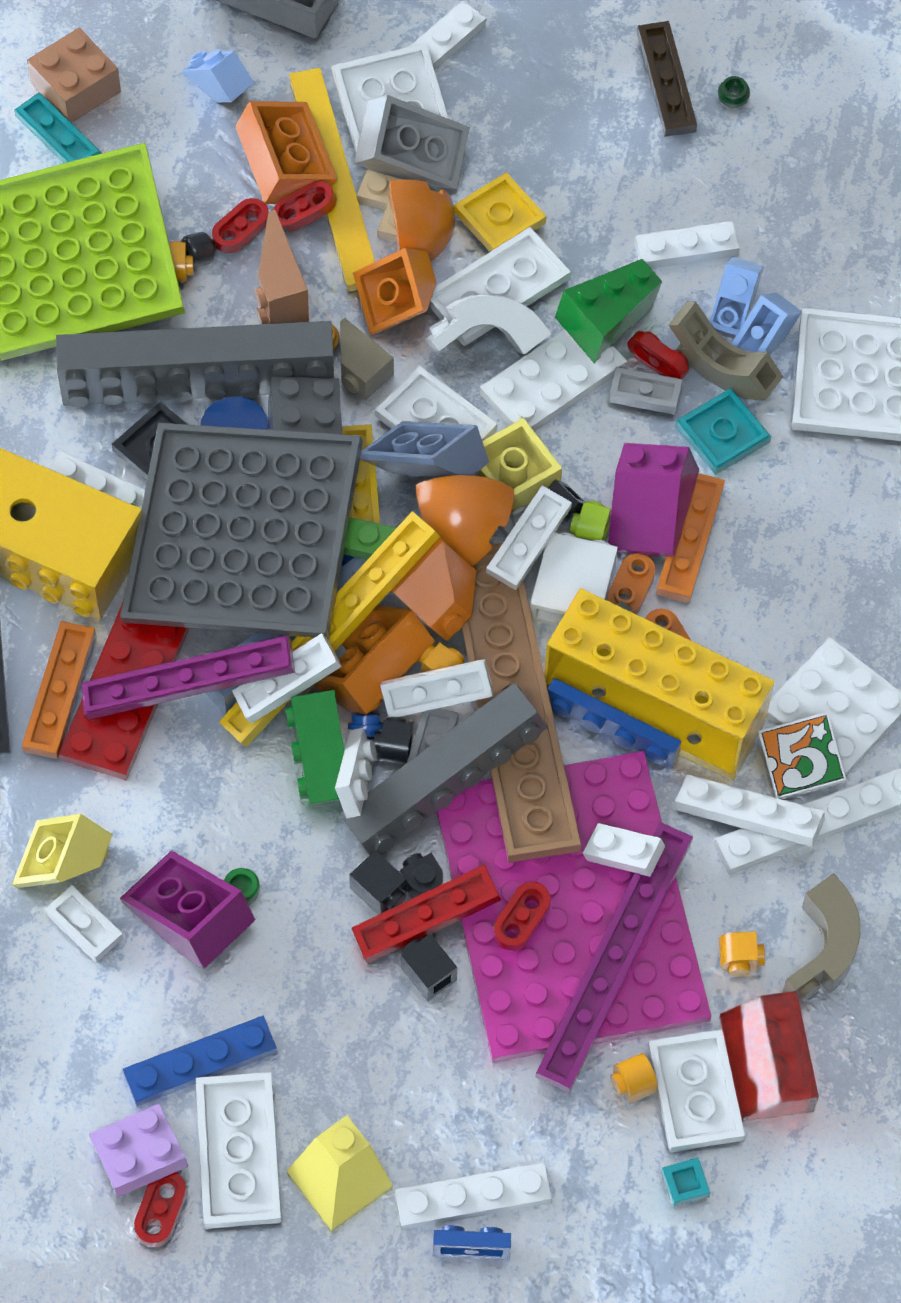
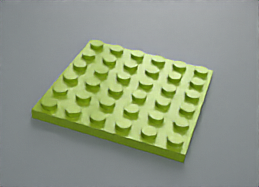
[0,142,185,361]

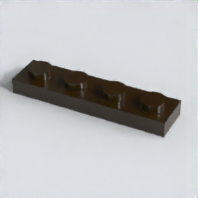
[637,21,697,137]

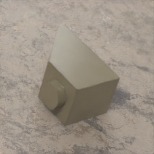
[340,318,394,400]

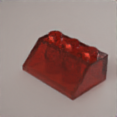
[719,991,819,1122]

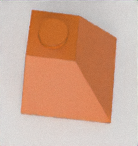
[353,247,437,336]
[391,538,476,641]

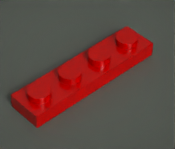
[351,864,501,964]

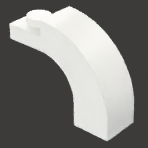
[426,294,551,354]

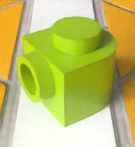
[570,501,611,541]

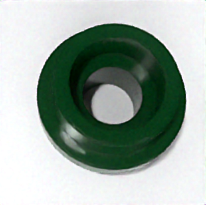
[718,76,750,108]

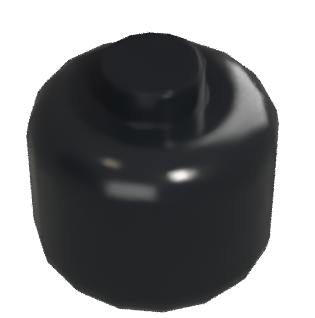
[181,232,217,268]

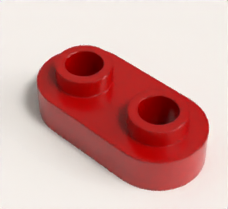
[273,181,337,232]
[212,198,269,253]
[627,331,689,379]
[494,882,551,951]
[134,1172,187,1247]

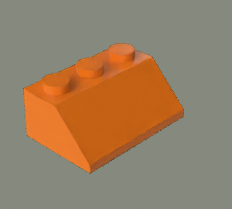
[235,101,337,204]
[313,605,435,715]

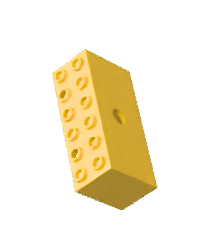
[0,448,142,620]
[544,588,775,782]

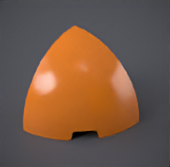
[389,179,455,261]
[416,475,514,566]

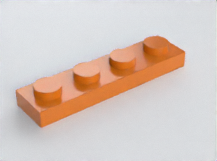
[656,473,725,604]
[22,621,96,759]

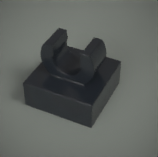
[548,479,585,524]

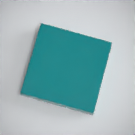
[675,388,771,475]

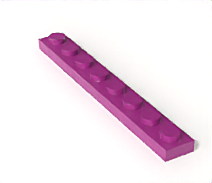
[535,822,693,1093]

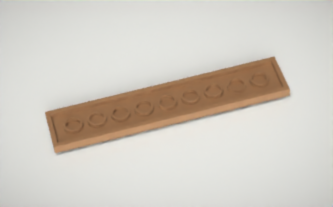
[461,543,581,863]

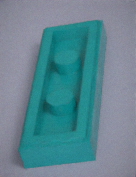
[14,92,102,163]

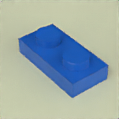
[433,1225,511,1259]

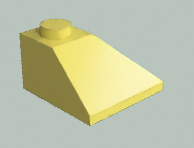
[12,814,113,888]
[286,1115,393,1232]

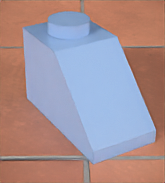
[731,293,802,355]

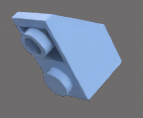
[182,49,255,103]
[710,257,764,335]

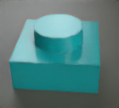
[661,1157,711,1208]

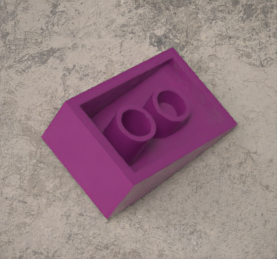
[608,443,699,557]
[120,850,256,969]

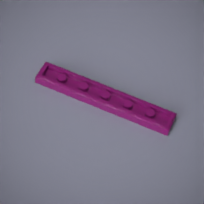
[81,635,295,720]

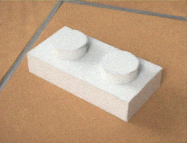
[583,823,665,877]
[45,885,123,963]

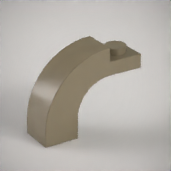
[669,301,783,400]
[782,873,861,1004]

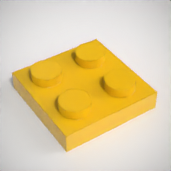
[454,172,547,252]

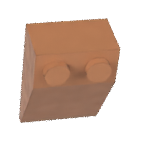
[254,210,309,324]

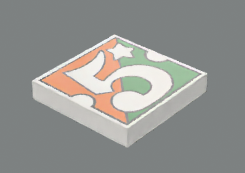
[758,712,847,800]

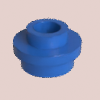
[348,713,383,737]

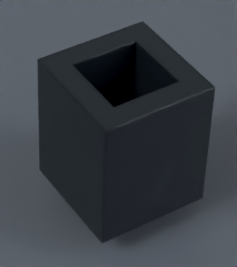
[349,850,407,915]
[401,934,458,1002]

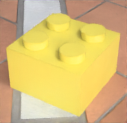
[477,418,562,512]

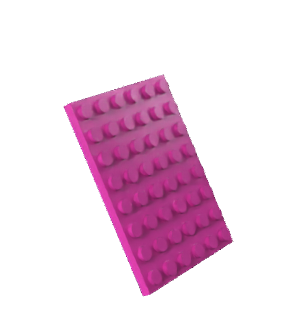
[436,751,712,1063]

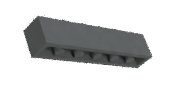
[339,683,547,855]

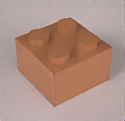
[27,27,121,123]

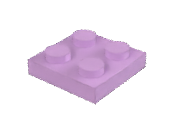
[89,1103,188,1198]

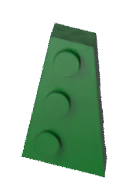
[555,259,662,363]
[285,690,345,808]

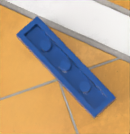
[547,678,681,767]
[123,1015,277,1107]

